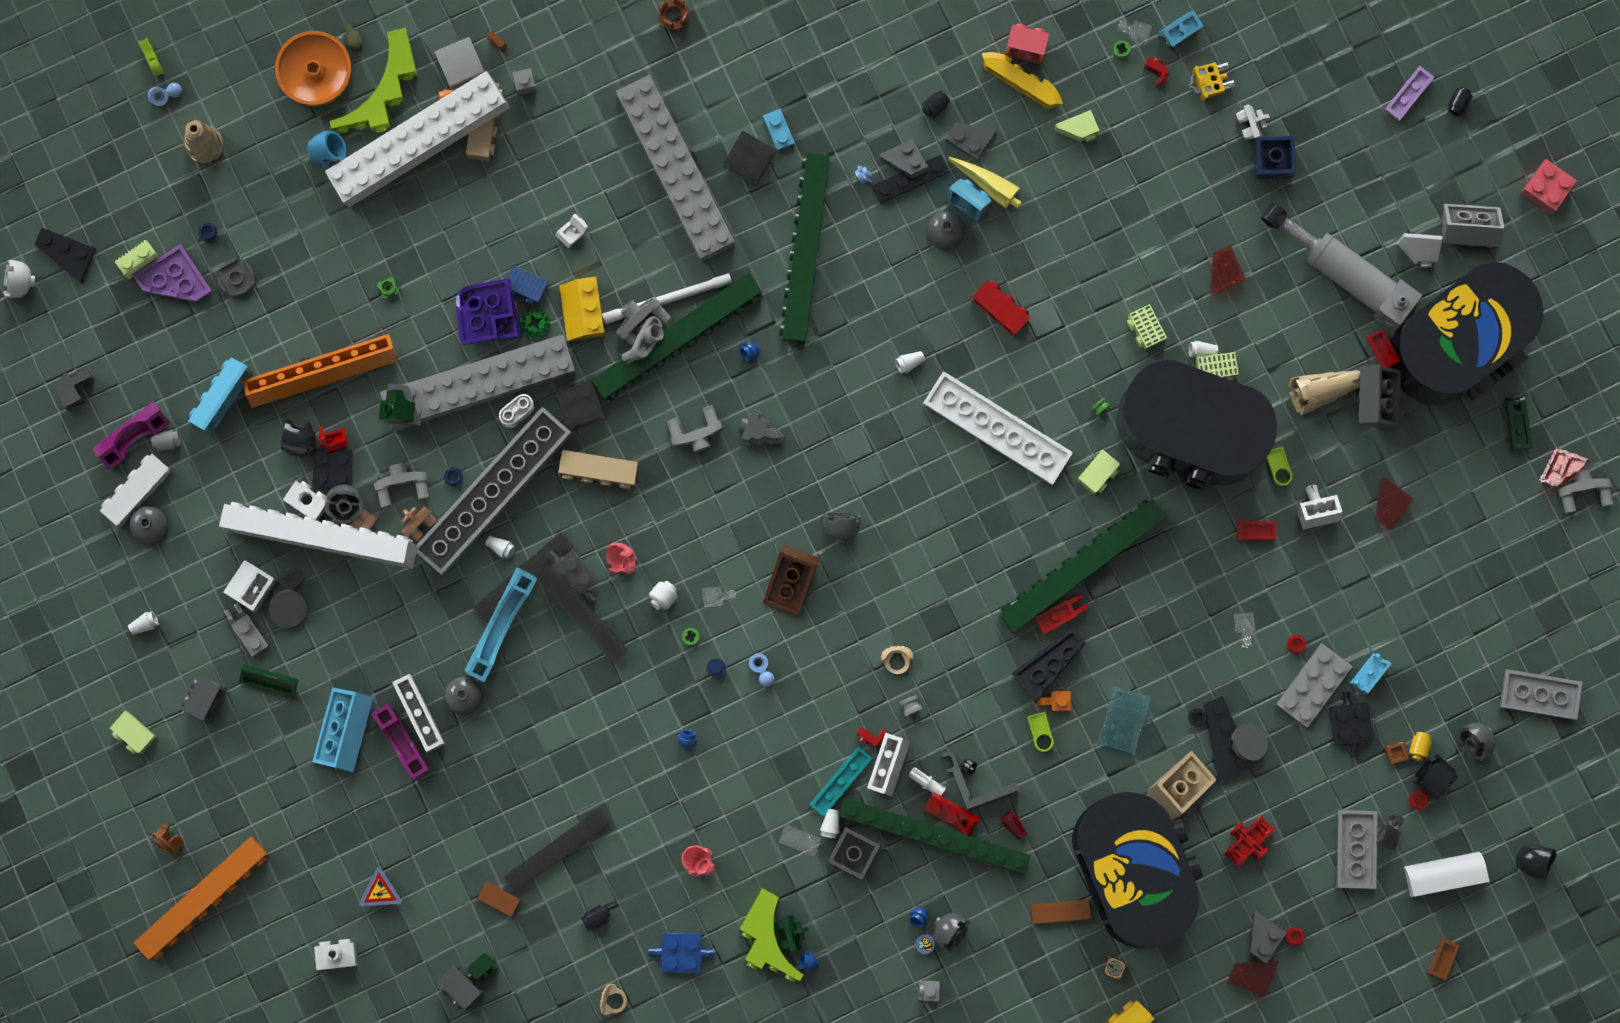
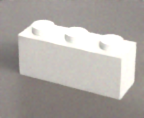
[867,733,910,796]

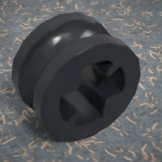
[1188,708,1206,726]

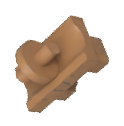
[401,506,436,541]

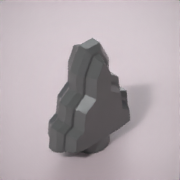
[738,409,785,447]

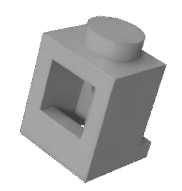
[919,981,940,1001]

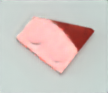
[1211,245,1246,295]
[1539,447,1590,489]
[1375,477,1413,530]
[1227,961,1279,997]

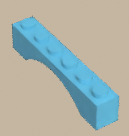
[465,567,537,682]

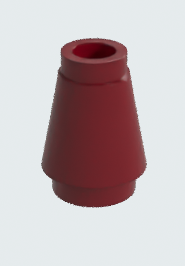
[1000,810,1027,840]

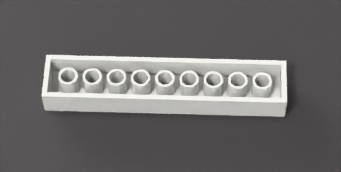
[325,71,510,208]
[219,502,418,569]

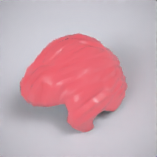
[606,543,636,575]
[681,845,715,878]

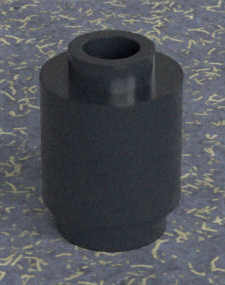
[1448,87,1473,117]
[922,90,950,118]
[581,904,611,931]

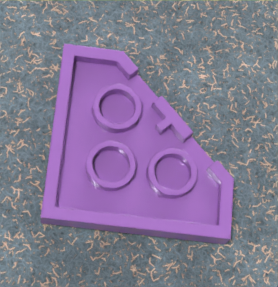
[132,244,213,302]

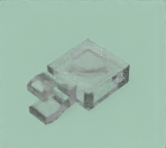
[1117,20,1152,45]
[702,586,736,608]
[1233,612,1255,647]

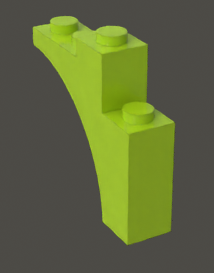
[740,888,803,983]

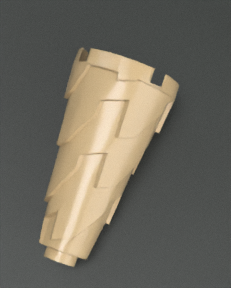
[185,120,224,164]
[1289,370,1360,415]

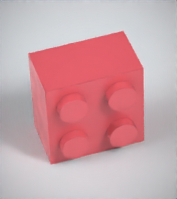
[1005,24,1049,64]
[1520,159,1577,215]

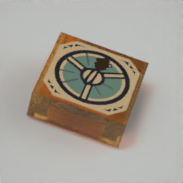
[1102,956,1127,981]

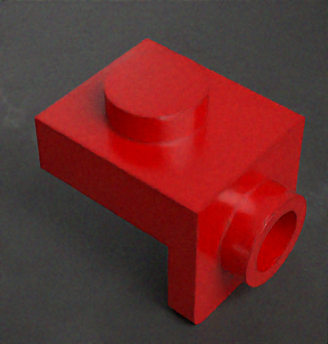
[1144,58,1169,88]
[317,427,349,453]
[857,727,887,747]

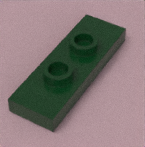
[239,664,299,698]

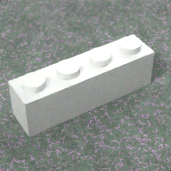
[100,454,172,528]
[392,674,446,753]

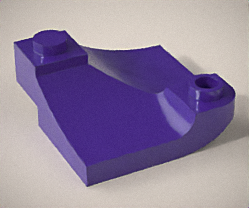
[456,279,522,345]

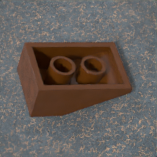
[763,545,820,616]

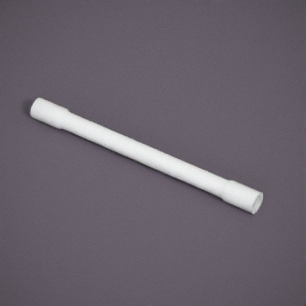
[602,273,732,325]

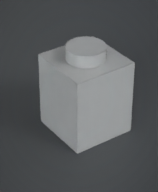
[512,68,536,96]

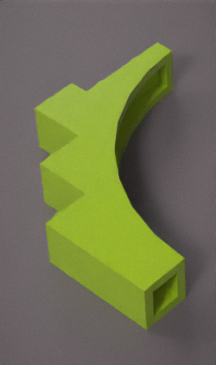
[330,28,417,134]

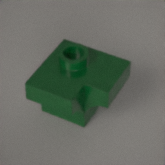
[379,389,415,423]

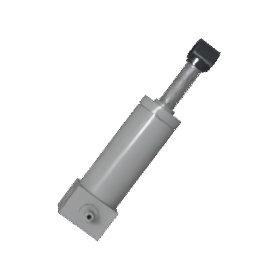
[1261,203,1422,332]

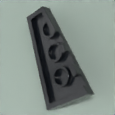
[1012,628,1085,704]
[1204,696,1254,782]

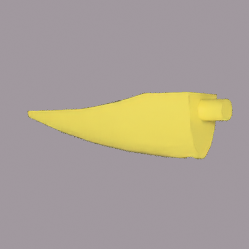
[948,157,1021,208]

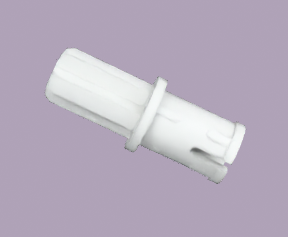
[909,768,946,796]

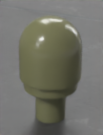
[344,24,363,50]

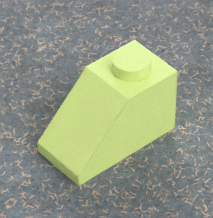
[1054,110,1100,142]

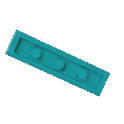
[809,746,873,818]

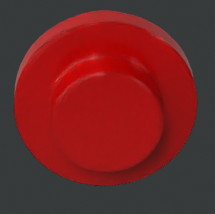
[1286,635,1306,654]
[1409,791,1429,810]
[1285,927,1305,946]

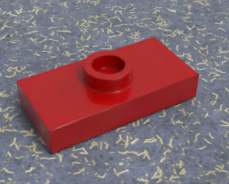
[1365,328,1401,368]
[1237,521,1276,541]

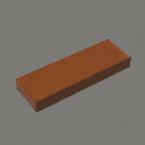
[1031,899,1091,924]

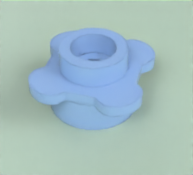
[855,165,872,184]

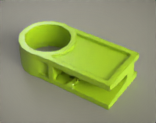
[138,38,164,77]
[1266,446,1292,487]
[1027,712,1054,752]

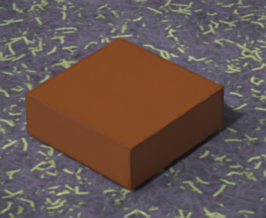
[487,31,507,52]
[1384,741,1410,765]

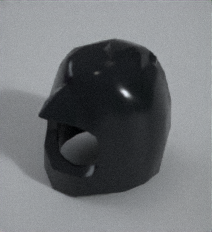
[281,419,317,456]
[1515,845,1557,879]

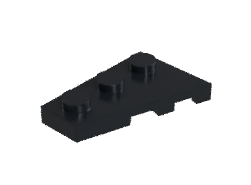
[34,227,96,283]

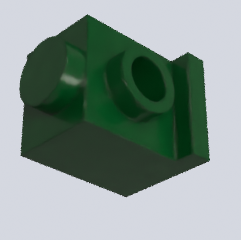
[466,953,498,983]

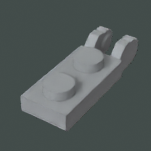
[224,602,269,657]

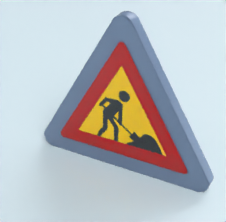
[359,867,402,906]

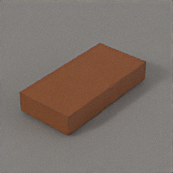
[477,881,521,917]
[1427,938,1460,981]

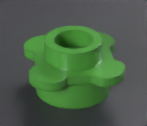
[377,277,399,299]

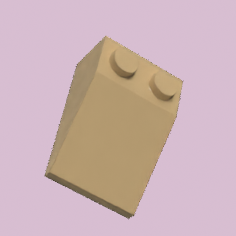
[1146,751,1217,821]

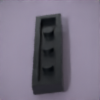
[872,155,949,204]

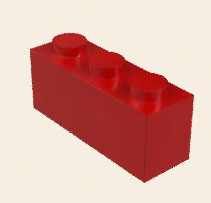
[971,280,1030,337]

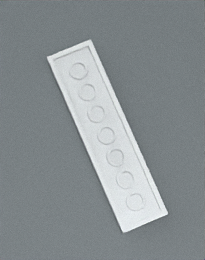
[923,371,1073,485]

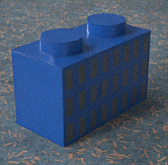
[507,266,549,306]

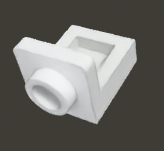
[555,214,588,248]

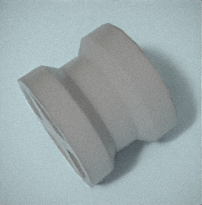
[899,695,923,717]

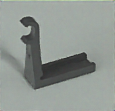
[941,752,1019,811]

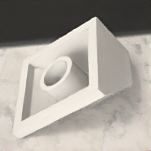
[1398,233,1442,268]

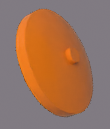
[275,31,352,107]

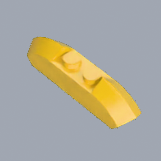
[982,52,1063,109]

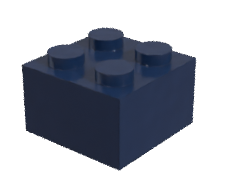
[1253,136,1296,179]

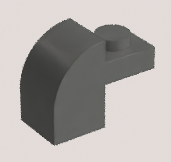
[56,370,94,411]

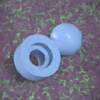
[148,83,182,106]
[749,653,774,687]

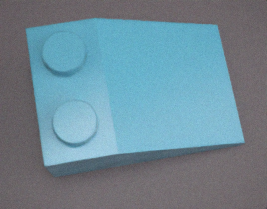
[947,179,992,222]

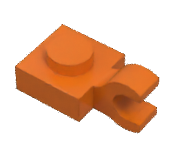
[1037,691,1071,711]

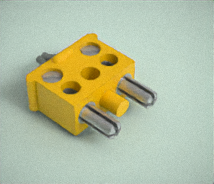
[1188,62,1235,101]

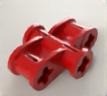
[1223,815,1276,868]

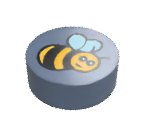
[915,935,935,954]

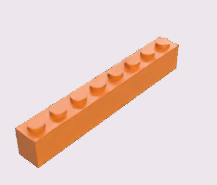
[242,334,398,408]
[133,837,269,960]

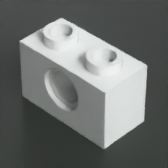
[283,481,326,521]

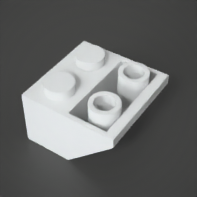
[224,560,277,613]

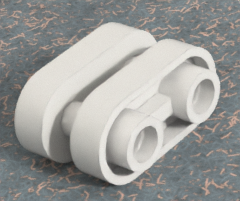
[499,394,535,428]

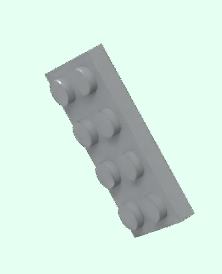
[1276,643,1353,728]
[1499,669,1583,720]
[1336,810,1377,889]

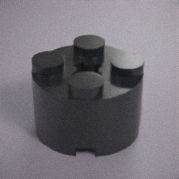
[1412,754,1458,799]

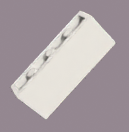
[1404,852,1489,897]

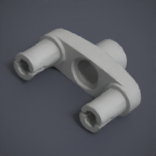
[617,297,671,347]
[622,316,663,364]
[666,405,723,452]
[374,463,429,508]
[1558,470,1613,513]

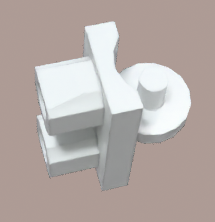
[1236,104,1270,140]

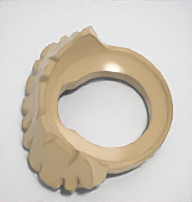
[881,646,914,674]
[600,984,627,1017]

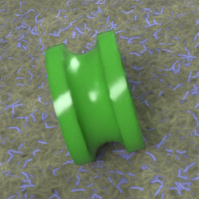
[1113,40,1130,59]
[1091,397,1110,416]
[682,628,700,645]

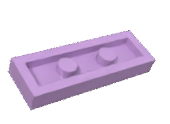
[1384,66,1434,122]

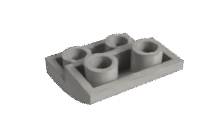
[434,37,484,88]

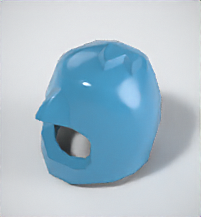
[307,131,346,170]

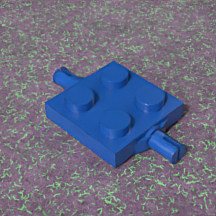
[648,932,715,973]

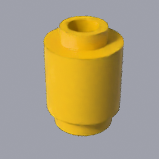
[1409,732,1432,762]

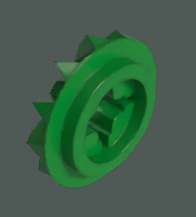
[520,308,551,338]

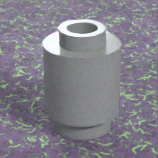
[151,430,180,451]

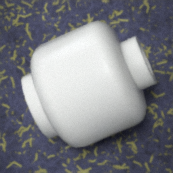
[649,581,678,610]

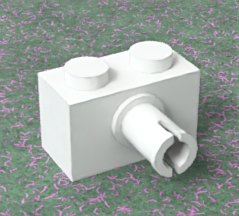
[1297,485,1342,530]
[314,939,358,970]

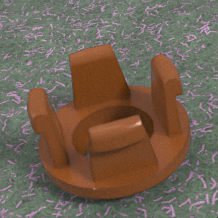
[658,0,690,30]
[152,824,184,855]

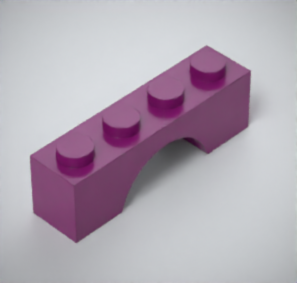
[92,401,170,470]
[372,704,431,781]

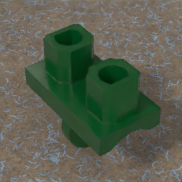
[774,915,808,952]

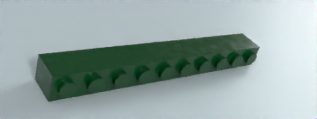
[779,152,830,344]
[591,273,762,401]
[999,499,1166,634]
[839,798,1031,874]

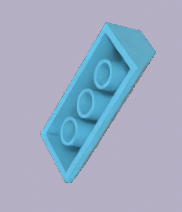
[188,357,253,436]
[312,687,373,772]

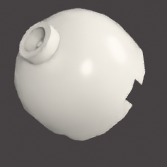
[4,260,35,298]

